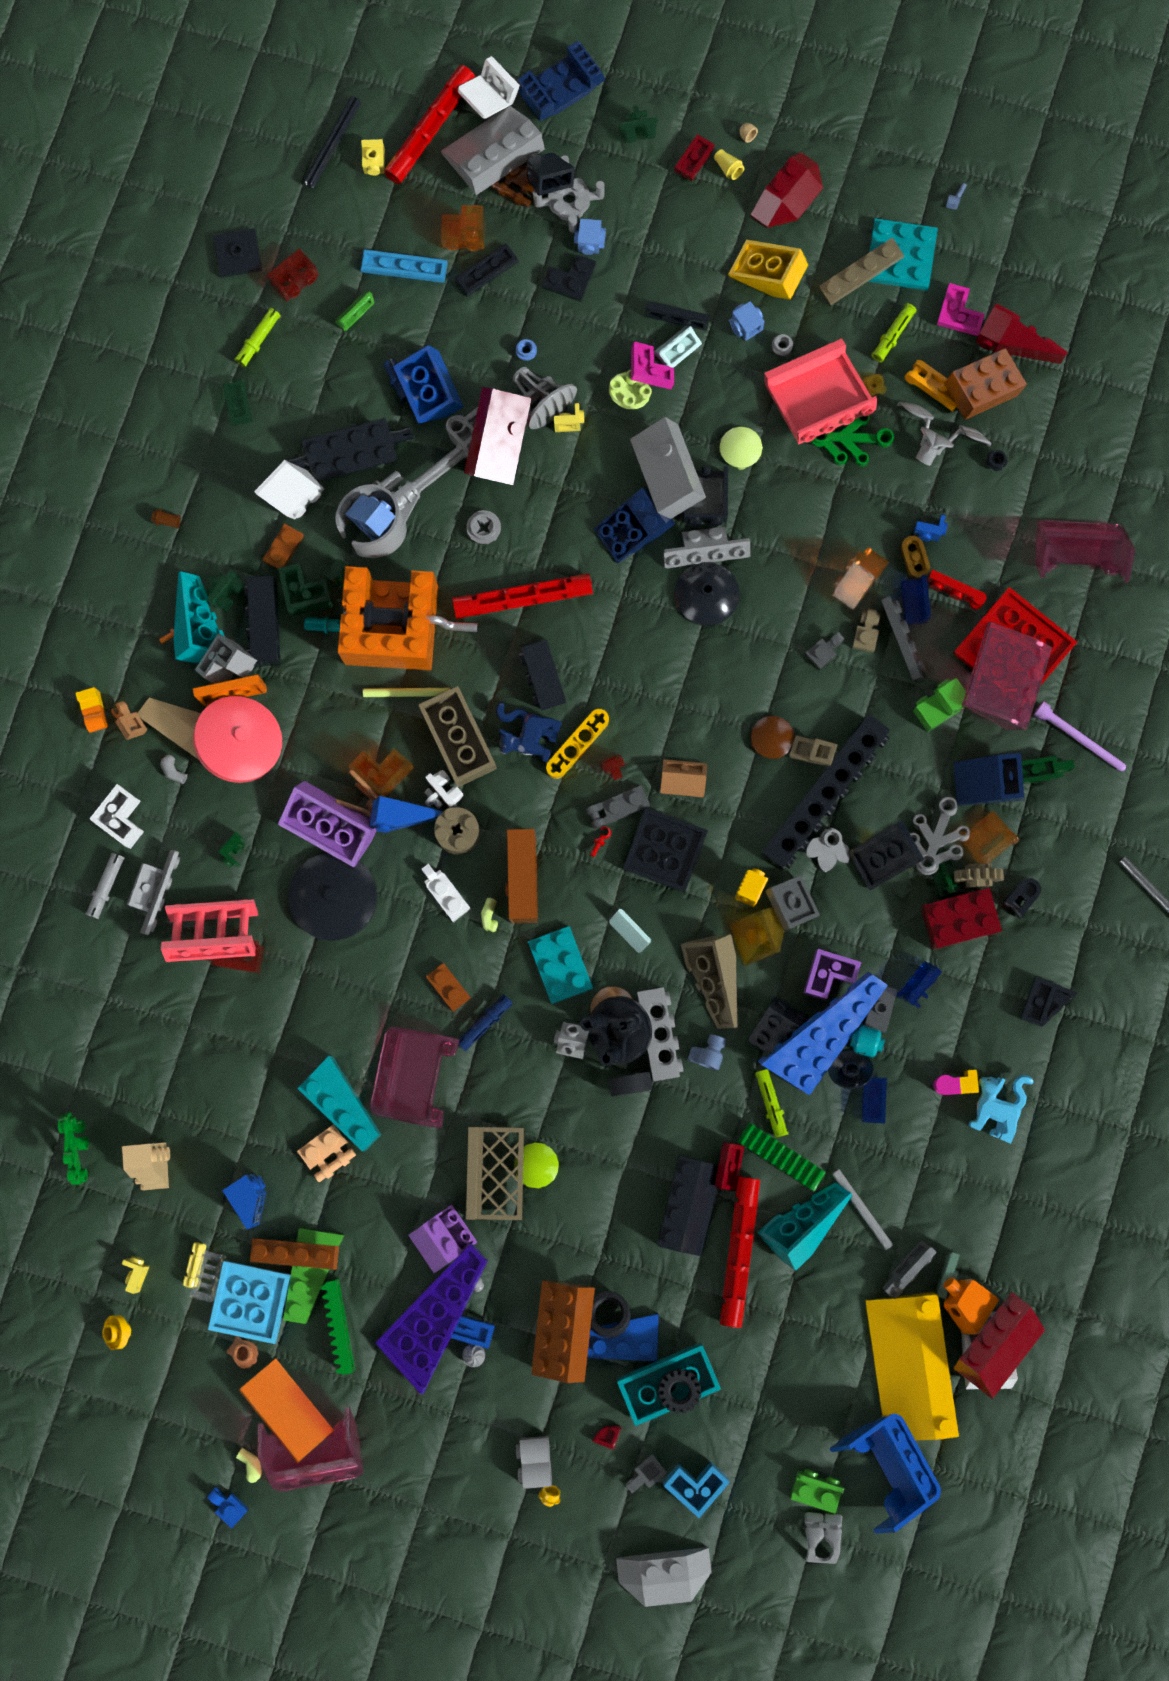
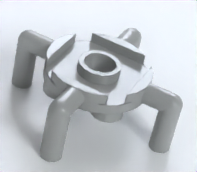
[533,155,605,233]

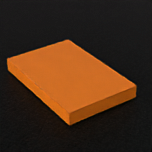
[193,675,267,706]

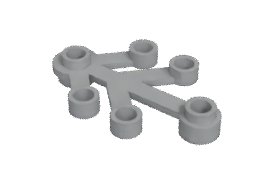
[910,797,970,875]

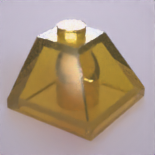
[730,907,784,966]

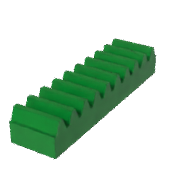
[737,1122,826,1191]
[321,1278,355,1375]

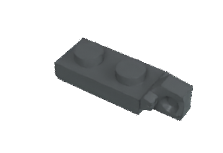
[882,1240,937,1298]

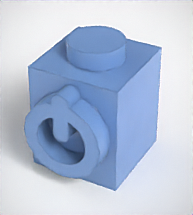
[574,218,606,255]
[729,301,765,341]

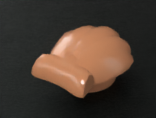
[226,1336,258,1369]

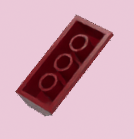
[954,1292,1045,1399]

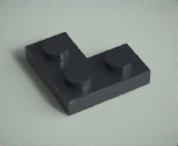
[542,255,596,302]

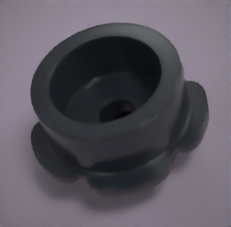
[986,450,1007,471]

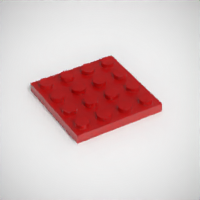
[953,587,1077,709]

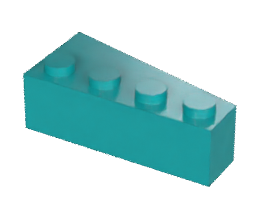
[298,1055,381,1152]

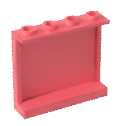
[765,339,877,445]

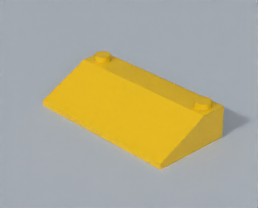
[865,1292,959,1441]

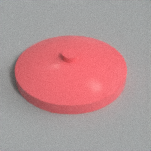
[193,696,282,783]

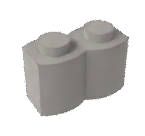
[516,1436,552,1489]

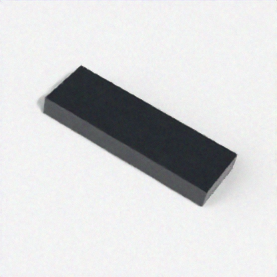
[455,243,519,297]
[646,301,710,331]

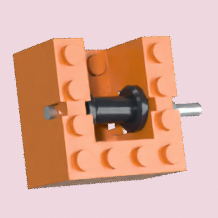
[338,566,478,670]

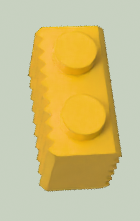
[735,868,768,907]

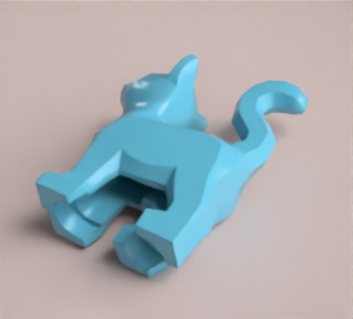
[968,1075,1033,1144]

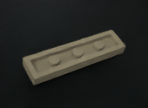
[819,237,904,305]

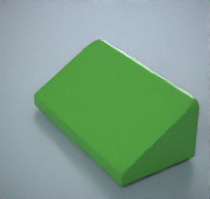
[335,292,374,331]

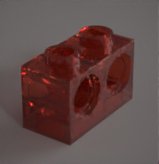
[267,248,319,302]
[211,936,264,974]

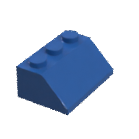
[393,345,464,423]

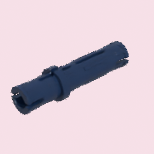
[456,994,513,1051]

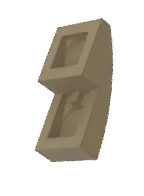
[789,735,837,766]

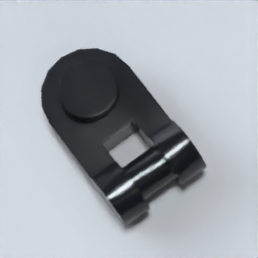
[1002,878,1041,919]

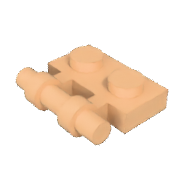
[297,1124,356,1182]

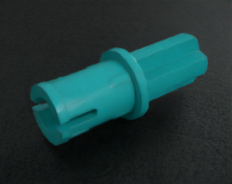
[304,616,341,634]

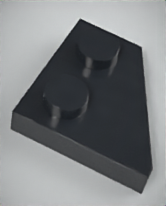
[1020,977,1077,1027]

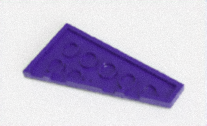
[376,1244,488,1394]

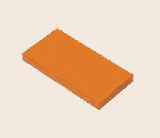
[239,1359,334,1463]

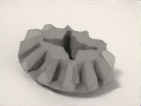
[467,510,501,545]

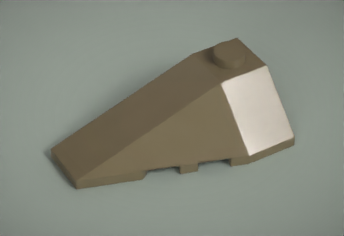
[681,934,737,1029]

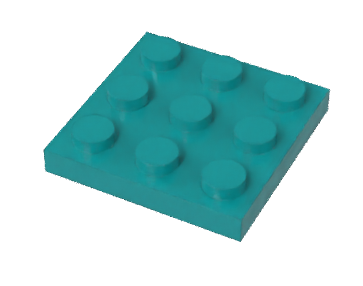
[868,218,938,291]

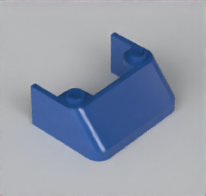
[829,1414,941,1534]

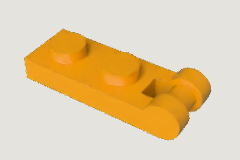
[905,360,957,412]

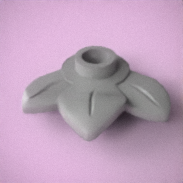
[806,828,850,872]

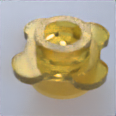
[862,374,886,397]

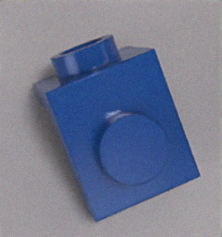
[912,514,948,542]

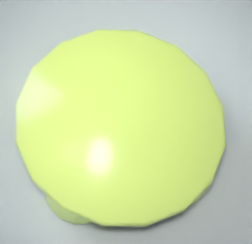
[609,370,652,409]
[719,427,763,470]

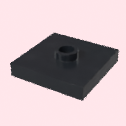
[214,229,262,278]

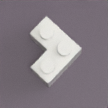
[90,784,144,849]

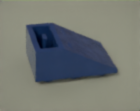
[594,488,675,563]
[954,753,1025,806]

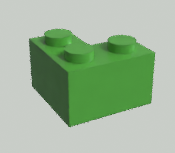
[913,678,972,732]

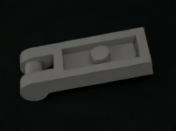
[585,785,650,830]

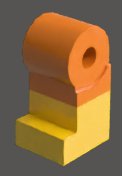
[76,687,108,733]

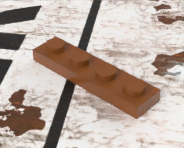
[250,1238,339,1270]

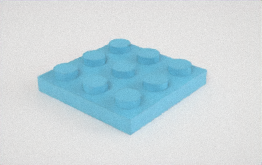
[208,1260,291,1344]

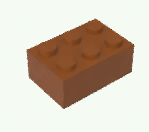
[944,348,1027,420]

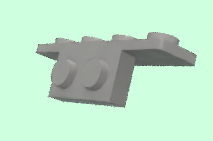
[664,527,750,568]
[127,850,180,935]

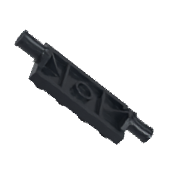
[286,417,414,482]

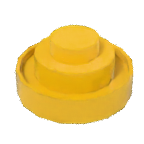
[102,1315,131,1350]

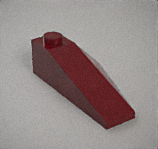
[976,303,1068,364]

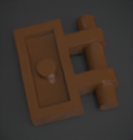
[492,164,534,208]

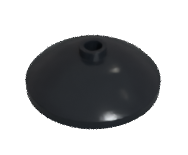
[675,562,740,626]

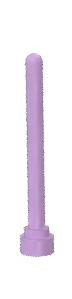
[1033,701,1126,771]

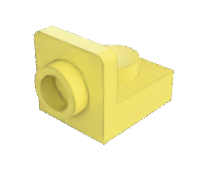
[554,403,584,432]
[122,1256,149,1294]

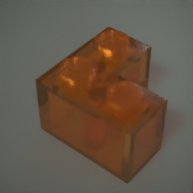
[441,205,486,251]
[832,547,889,610]
[348,749,413,797]

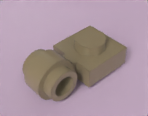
[852,609,880,653]

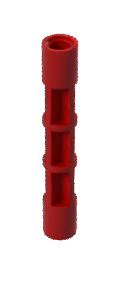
[384,65,476,184]
[452,573,593,619]
[719,1176,761,1328]

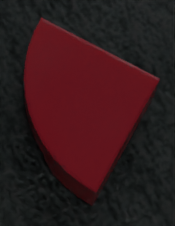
[592,1425,622,1450]

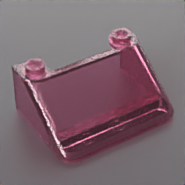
[371,1027,459,1129]

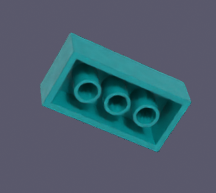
[617,1342,721,1426]

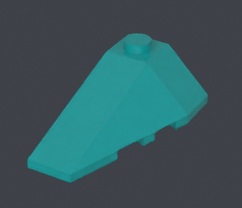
[173,571,224,663]

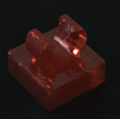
[599,754,625,780]

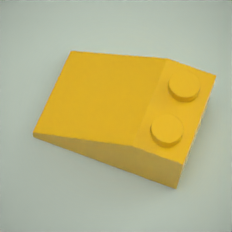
[728,239,808,300]

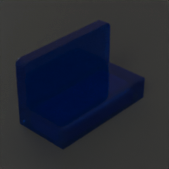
[901,575,931,625]

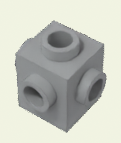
[554,1022,589,1059]

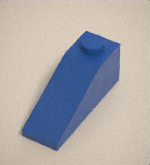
[369,796,443,833]

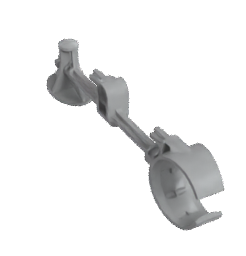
[336,367,577,558]

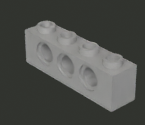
[637,987,683,1082]

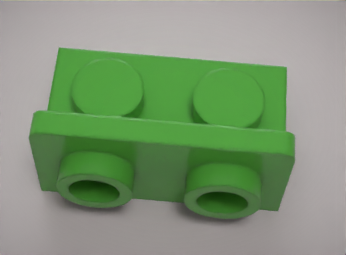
[790,1469,845,1514]

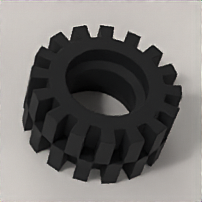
[658,1368,701,1414]

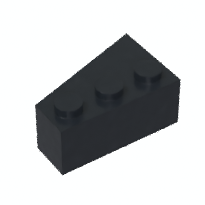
[518,637,567,711]

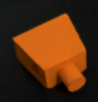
[943,1277,999,1334]

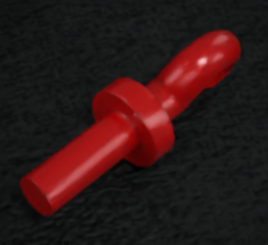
[590,826,611,857]

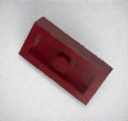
[674,134,715,182]
[715,1142,745,1191]

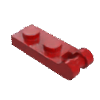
[926,569,986,610]

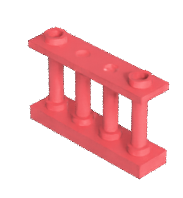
[161,899,258,962]

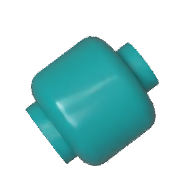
[850,1025,885,1057]

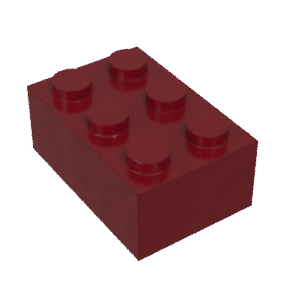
[920,888,1002,950]

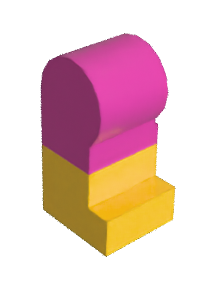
[933,1070,979,1095]

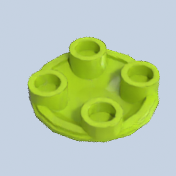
[514,1143,559,1188]

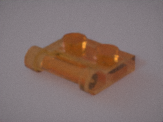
[960,811,1019,864]

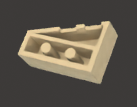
[122,1143,170,1190]

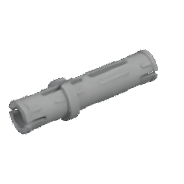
[85,853,125,919]

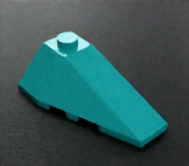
[758,1182,852,1271]

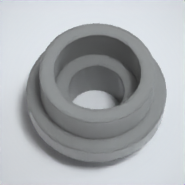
[772,334,793,356]

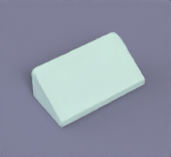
[654,326,702,368]
[609,909,651,953]

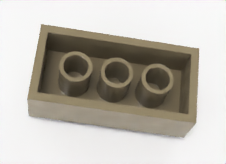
[419,686,497,787]

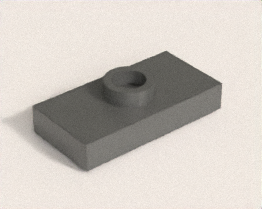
[864,987,897,1033]

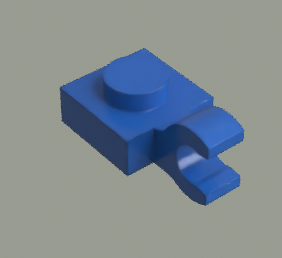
[207,1487,249,1529]

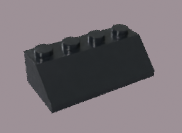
[657,1156,718,1256]

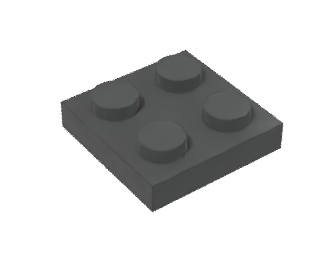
[766,876,820,931]

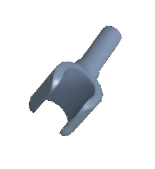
[946,183,967,210]

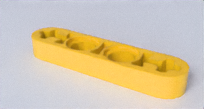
[546,709,609,779]

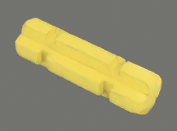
[183,1242,206,1288]

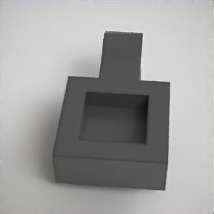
[805,632,844,670]
[626,1453,667,1493]

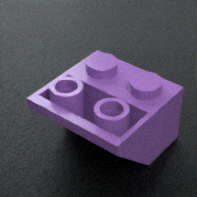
[409,1205,477,1273]

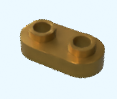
[901,536,930,579]

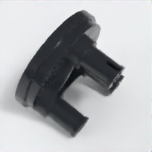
[580,996,652,1066]

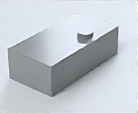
[630,417,706,519]

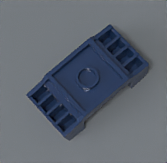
[518,41,605,122]

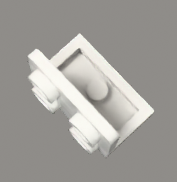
[458,56,520,118]

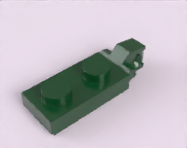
[1022,756,1075,784]

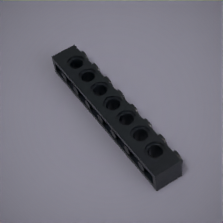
[761,714,890,871]

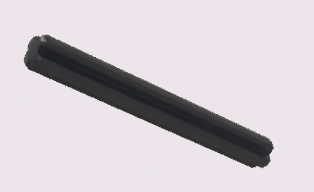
[304,96,361,189]

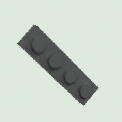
[881,597,926,682]

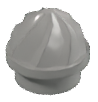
[462,1344,485,1367]

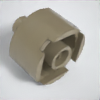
[434,807,481,855]

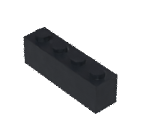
[244,576,281,667]

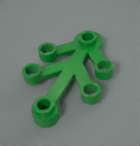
[810,415,894,467]
[58,1113,89,1185]

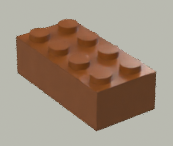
[531,1281,595,1383]

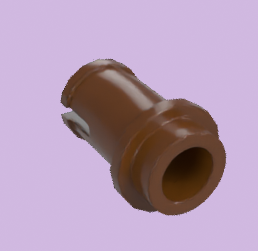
[152,509,181,529]

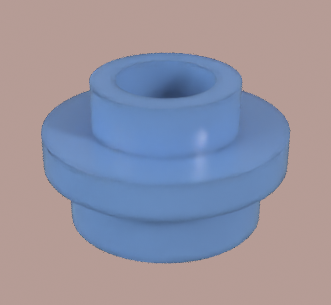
[516,339,537,361]

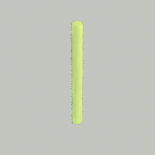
[363,688,451,697]

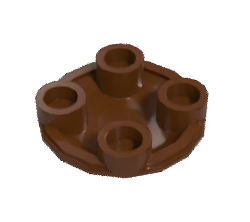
[751,716,795,759]

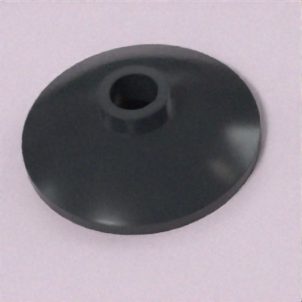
[828,1050,874,1089]

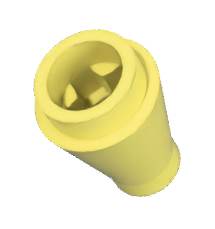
[714,149,744,180]

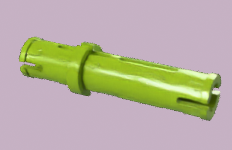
[871,303,917,363]
[234,308,280,367]
[755,1069,788,1138]

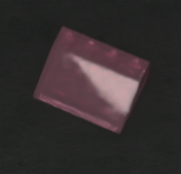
[962,622,1052,730]

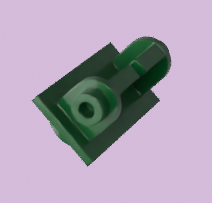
[928,849,961,897]

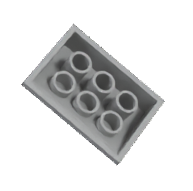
[441,106,545,195]

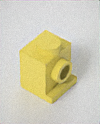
[361,139,385,176]

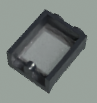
[684,466,728,526]

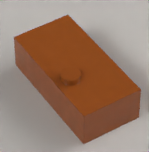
[505,829,538,924]

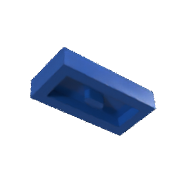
[451,1315,495,1349]

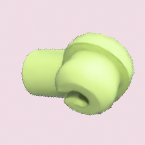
[481,898,498,932]
[236,1448,262,1483]

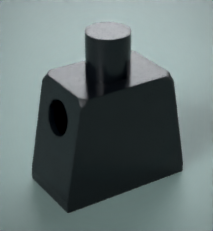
[526,153,575,196]

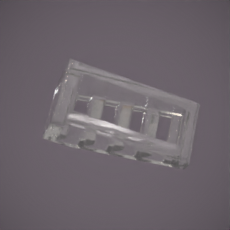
[189,1250,226,1303]

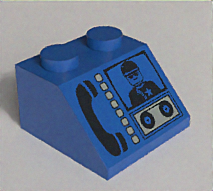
[222,1174,266,1229]

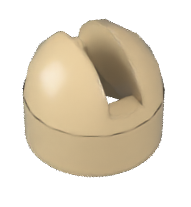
[740,123,758,143]

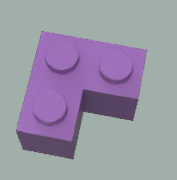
[803,949,861,1000]

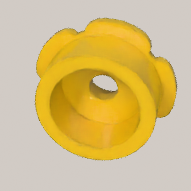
[538,1485,561,1507]

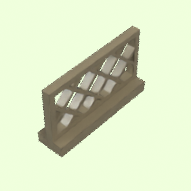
[466,1127,524,1220]

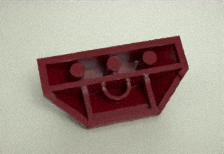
[750,152,823,228]

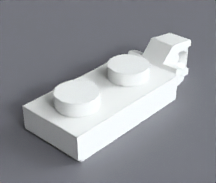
[422,864,471,922]

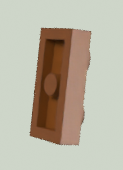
[263,523,304,572]
[426,963,471,1012]

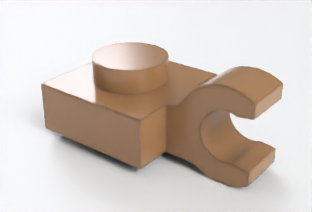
[111,701,147,740]

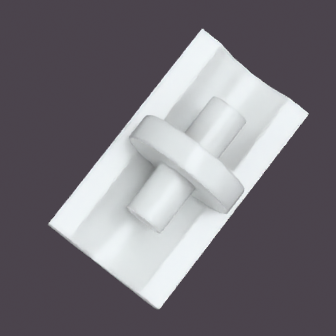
[424,770,464,809]

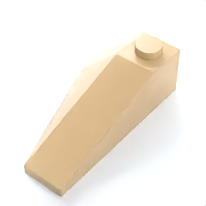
[137,698,201,761]

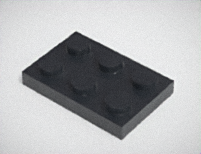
[848,821,925,891]

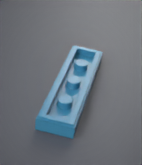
[361,249,448,283]

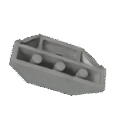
[616,1547,711,1607]

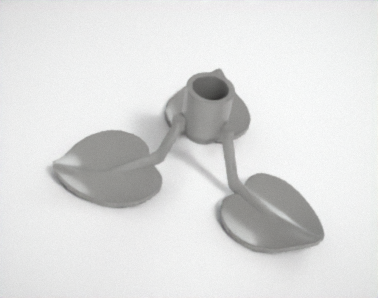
[897,402,992,466]

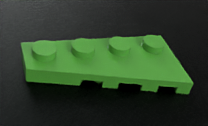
[283,1228,344,1324]

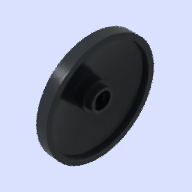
[288,853,378,941]

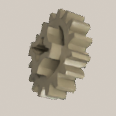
[954,863,1004,888]

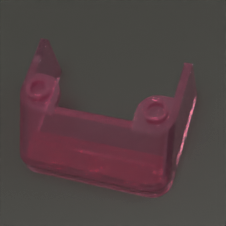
[1035,520,1136,582]
[258,1407,363,1491]

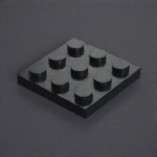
[623,808,708,893]

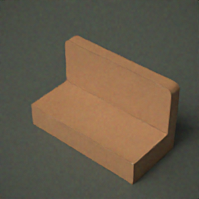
[660,759,707,797]

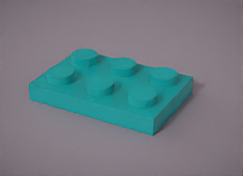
[528,926,593,1004]

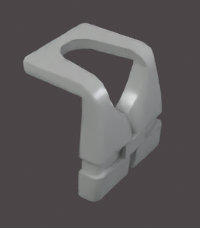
[804,1512,842,1564]

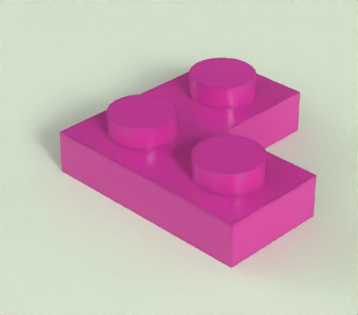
[937,283,985,337]
[631,342,674,390]

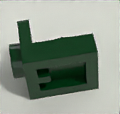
[218,832,246,868]

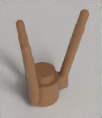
[335,770,379,818]

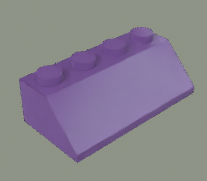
[278,781,376,867]

